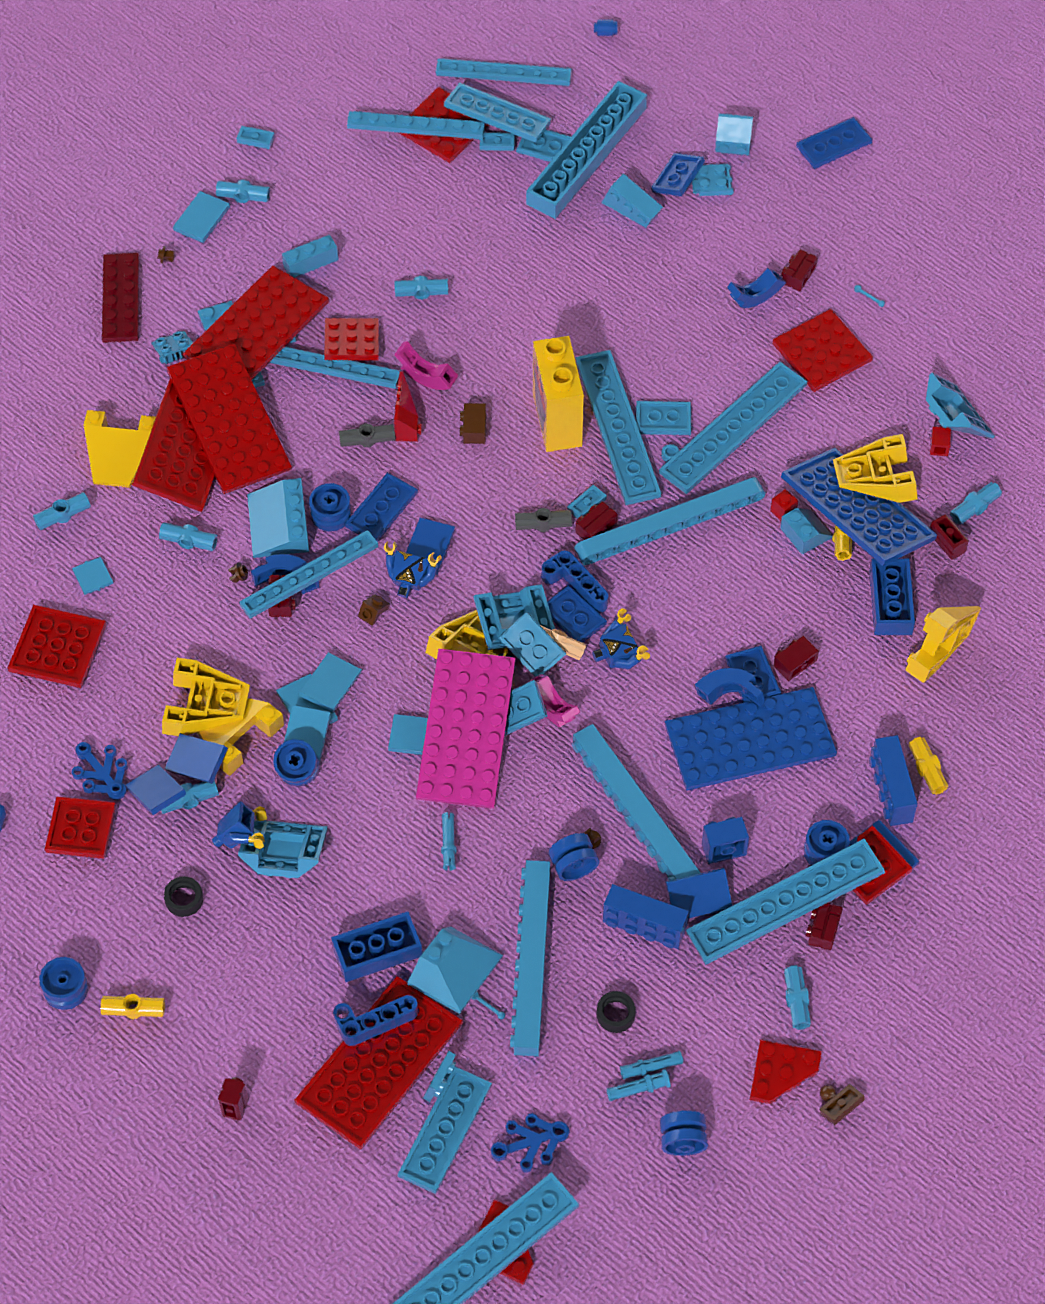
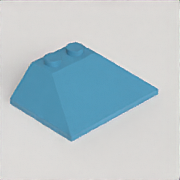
[926,373,995,439]
[473,584,555,650]
[238,820,328,878]
[408,927,503,1014]

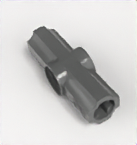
[339,424,395,447]
[515,508,572,532]

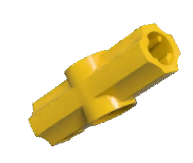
[832,525,852,561]
[908,737,948,795]
[101,994,165,1019]

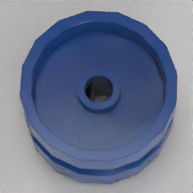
[309,483,351,531]
[273,739,320,787]
[804,820,850,866]
[548,833,600,881]
[39,957,88,1010]
[660,1111,708,1156]

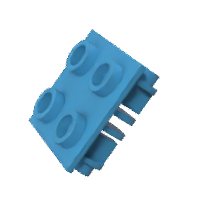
[151,331,193,365]

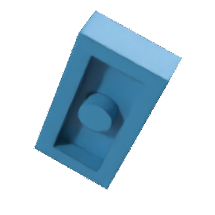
[236,126,275,149]
[480,133,514,151]
[567,485,607,519]

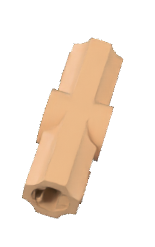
[540,625,586,660]

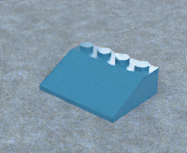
[247,478,309,558]

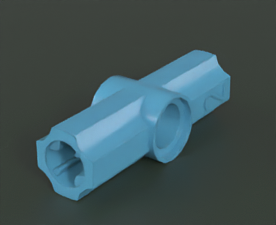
[216,180,270,203]
[394,276,448,300]
[950,482,1002,525]
[33,492,91,530]
[159,522,218,551]
[161,781,219,814]
[784,966,811,1030]

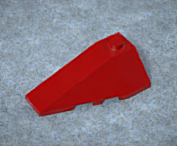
[394,371,422,442]

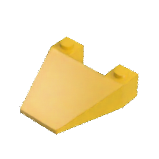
[83,410,156,488]
[833,434,918,503]
[905,606,981,683]
[425,610,509,659]
[162,657,250,736]
[197,698,284,776]

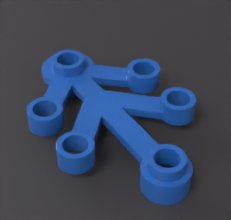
[71,742,128,800]
[491,1113,569,1173]

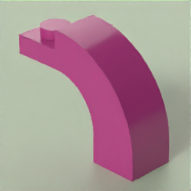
[394,341,458,390]
[525,674,580,727]

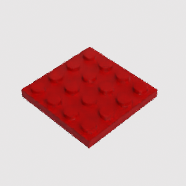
[399,86,489,163]
[772,309,873,392]
[8,604,106,688]

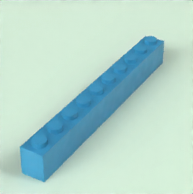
[572,724,700,881]
[510,860,550,1056]

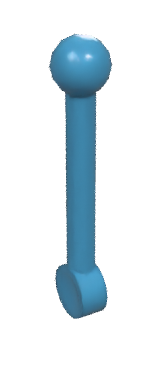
[854,285,885,307]
[472,992,505,1019]

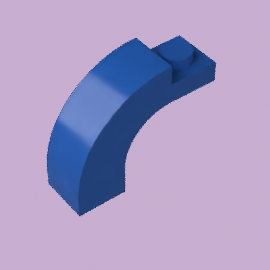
[727,268,786,308]
[251,554,319,595]
[695,668,765,707]

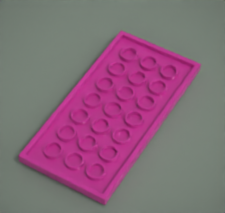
[416,649,516,809]

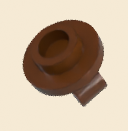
[157,246,175,264]
[228,563,248,583]
[584,828,601,849]

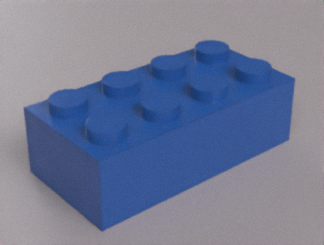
[869,559,915,635]
[869,735,918,826]
[603,884,689,949]
[331,911,423,983]

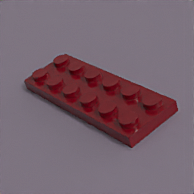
[102,253,139,343]

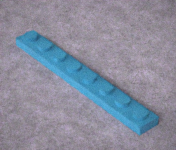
[436,59,571,86]
[347,111,485,140]
[269,347,400,389]
[239,530,378,619]

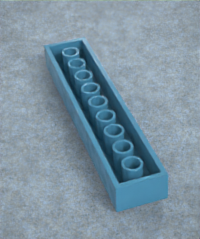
[526,81,647,219]

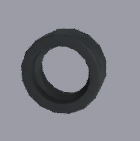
[164,876,203,917]
[596,991,636,1033]

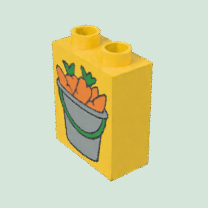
[533,336,584,452]

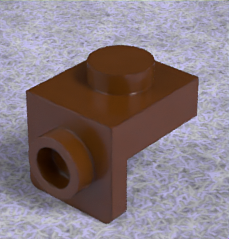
[358,594,390,625]

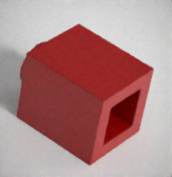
[930,426,951,457]
[770,489,798,521]

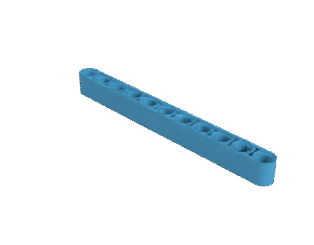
[574,477,766,565]

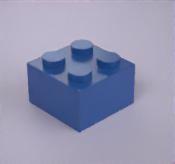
[701,817,749,865]

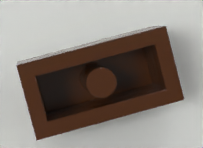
[460,403,486,444]

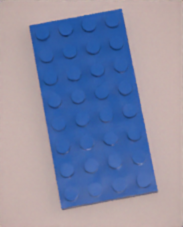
[781,448,937,566]
[664,687,837,791]

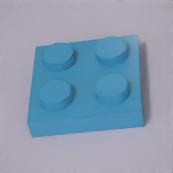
[423,1051,456,1102]

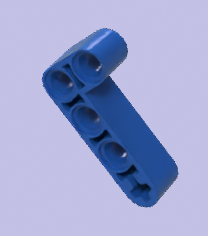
[541,551,608,613]
[333,995,418,1046]

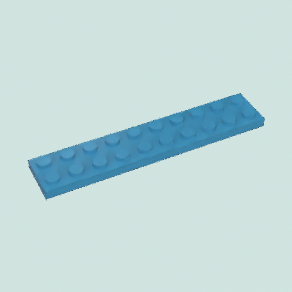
[576,350,661,506]
[659,362,807,494]
[686,839,885,965]
[393,1172,579,1304]

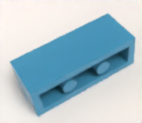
[282,235,338,278]

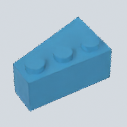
[602,173,663,228]

